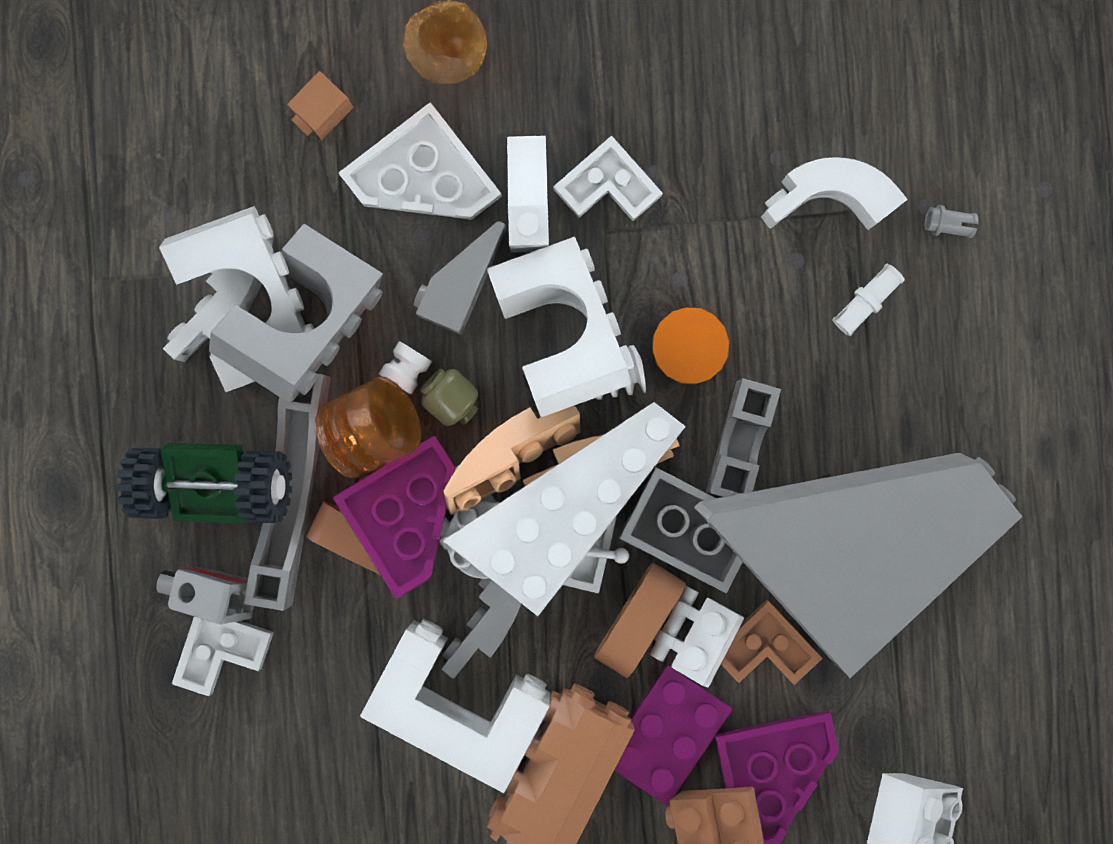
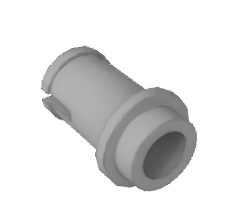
[924,204,978,238]

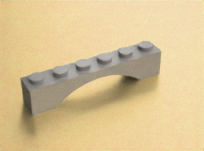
[244,373,331,611]

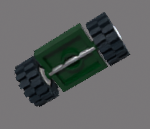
[116,443,292,524]

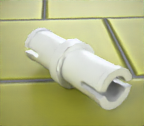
[832,263,905,336]

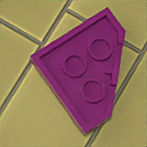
[333,436,456,600]
[715,710,839,844]

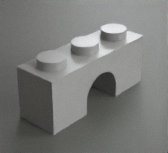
[706,378,781,497]

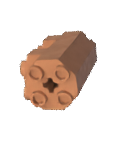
[486,683,635,844]

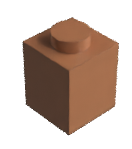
[287,71,354,140]

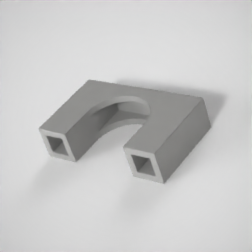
[209,224,383,404]

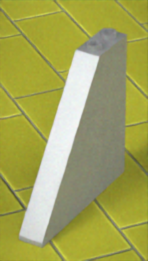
[694,453,1022,678]

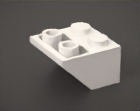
[867,773,963,844]

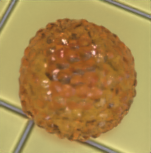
[403,0,488,84]

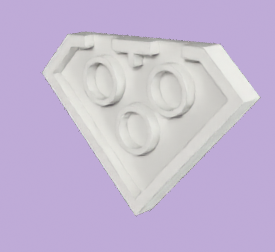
[339,102,502,220]

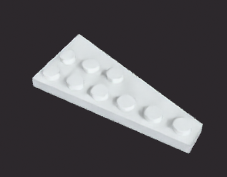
[443,402,685,616]

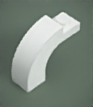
[761,157,907,230]

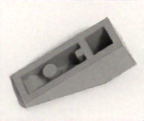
[414,221,507,335]

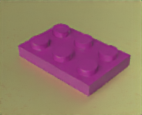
[614,663,733,806]

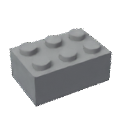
[618,467,742,593]

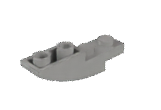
[441,578,521,679]

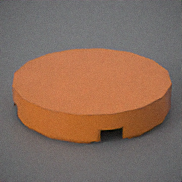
[652,307,729,385]

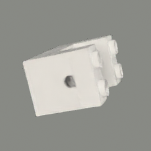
[360,619,550,793]

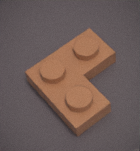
[721,600,822,685]

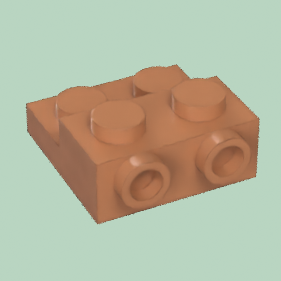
[666,787,764,844]

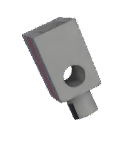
[156,567,254,625]

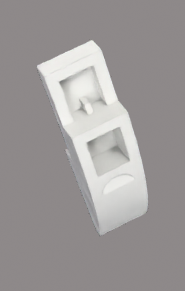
[163,237,274,362]

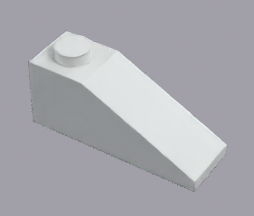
[507,136,549,253]

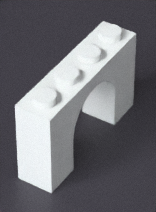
[159,206,314,392]
[487,237,634,417]

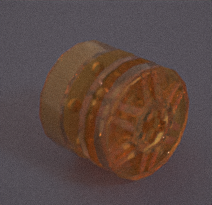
[315,376,421,478]

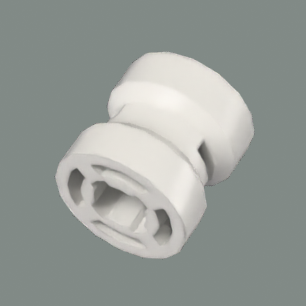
[379,341,432,394]

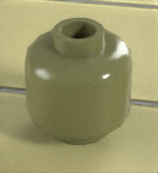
[420,368,478,426]

